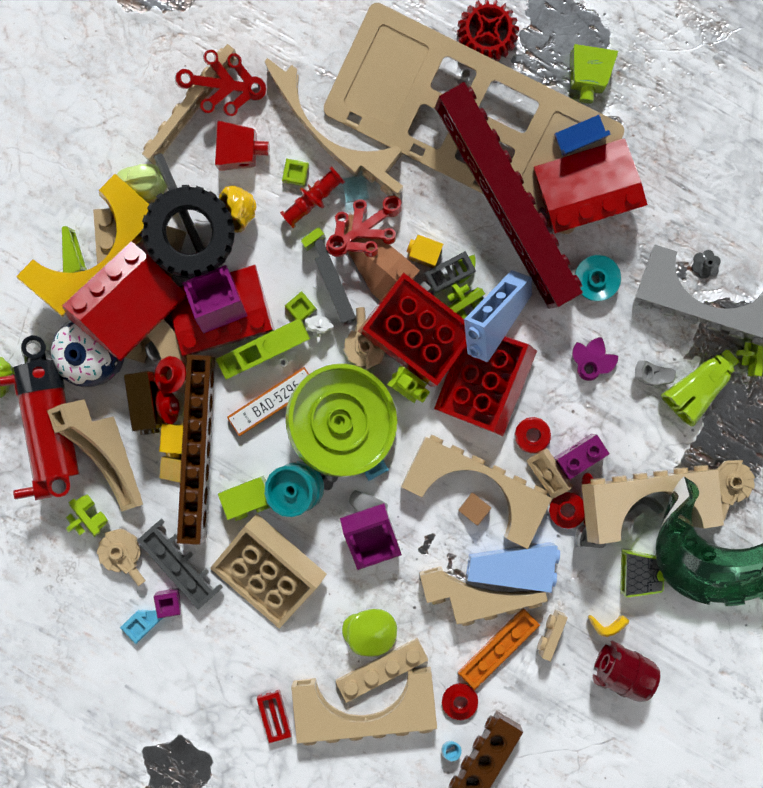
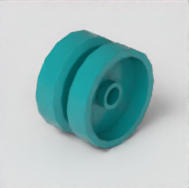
[264,461,324,517]

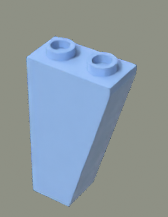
[464,270,532,362]
[466,542,560,593]

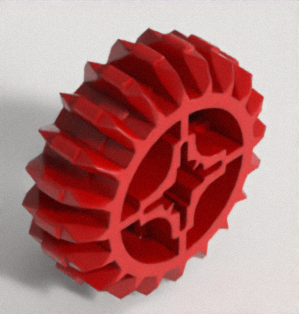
[456,0,519,62]

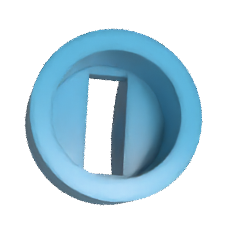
[441,741,461,761]

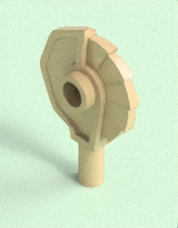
[343,307,385,370]
[717,460,755,521]
[97,529,146,586]

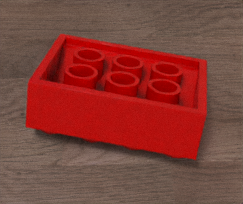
[533,138,648,234]
[62,242,187,361]
[171,265,275,356]
[358,272,467,387]
[434,336,537,437]

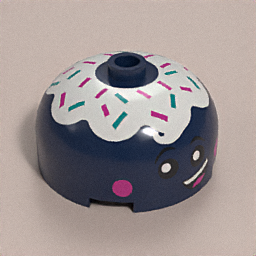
[50,321,125,387]

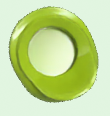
[342,609,397,657]

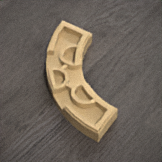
[147,319,186,393]

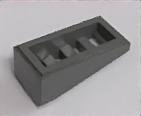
[424,251,476,295]

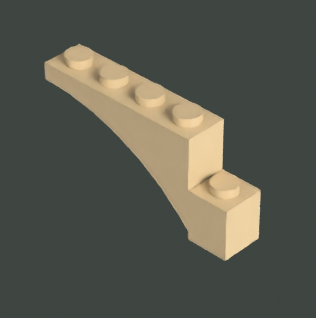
[48,399,143,511]
[419,566,548,626]

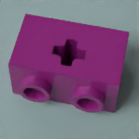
[554,434,610,479]

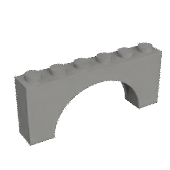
[634,245,763,346]

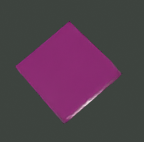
[153,588,181,619]

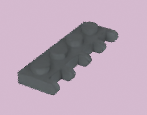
[136,518,223,610]

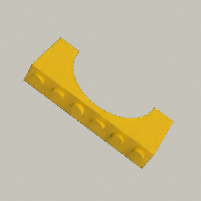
[16,174,149,318]

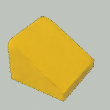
[159,456,181,483]

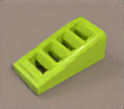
[62,226,87,273]

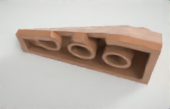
[344,213,420,301]

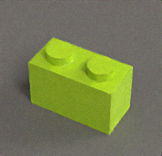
[218,475,270,521]

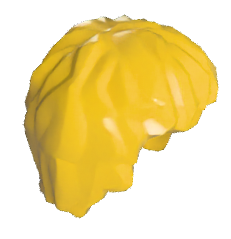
[219,186,257,233]

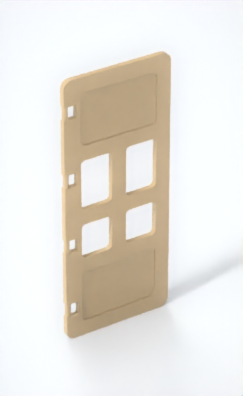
[324,3,624,234]

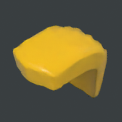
[588,615,629,637]

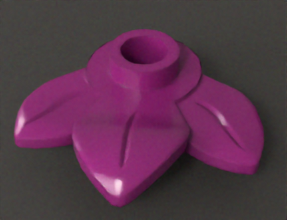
[572,337,618,381]

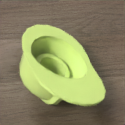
[116,164,167,201]

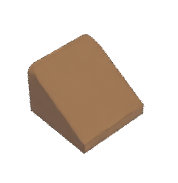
[458,492,491,526]

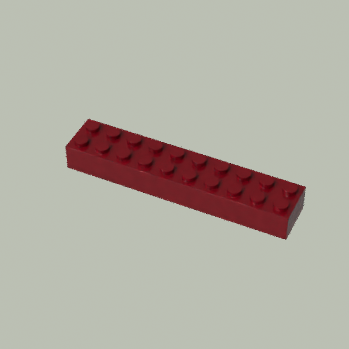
[434,82,583,309]

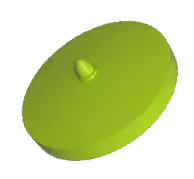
[286,364,397,477]

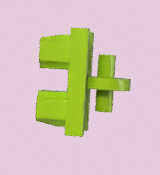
[447,283,485,319]
[736,339,763,377]
[387,365,430,403]
[66,494,108,537]

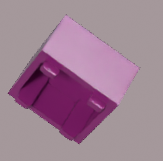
[182,265,247,334]
[340,503,402,570]

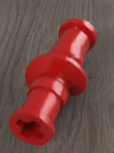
[280,166,345,228]

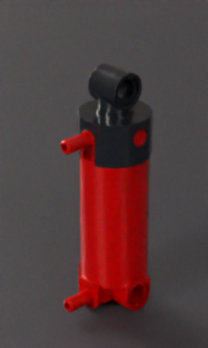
[0,335,79,501]

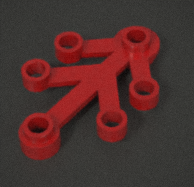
[175,50,266,116]
[326,196,402,257]

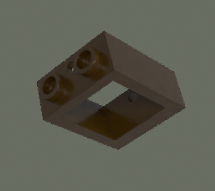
[124,371,166,435]

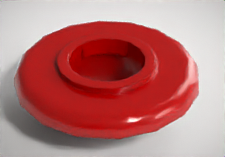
[154,356,186,393]
[156,390,180,424]
[515,417,551,454]
[549,492,585,529]
[442,683,479,720]

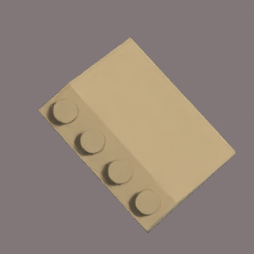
[210,514,327,628]

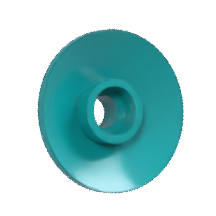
[575,255,621,301]

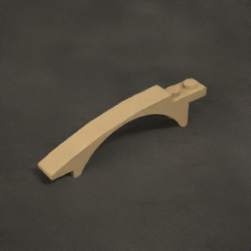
[264,58,403,197]

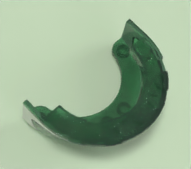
[655,477,763,606]

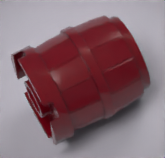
[593,640,660,702]

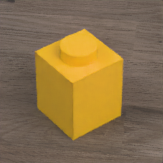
[406,234,443,268]
[159,424,183,458]

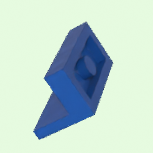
[554,115,611,156]

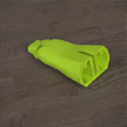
[661,350,739,427]

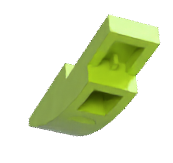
[216,318,311,380]

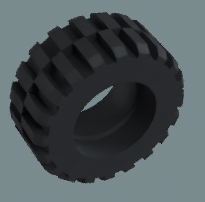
[142,185,235,278]

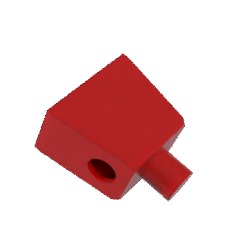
[215,121,270,171]

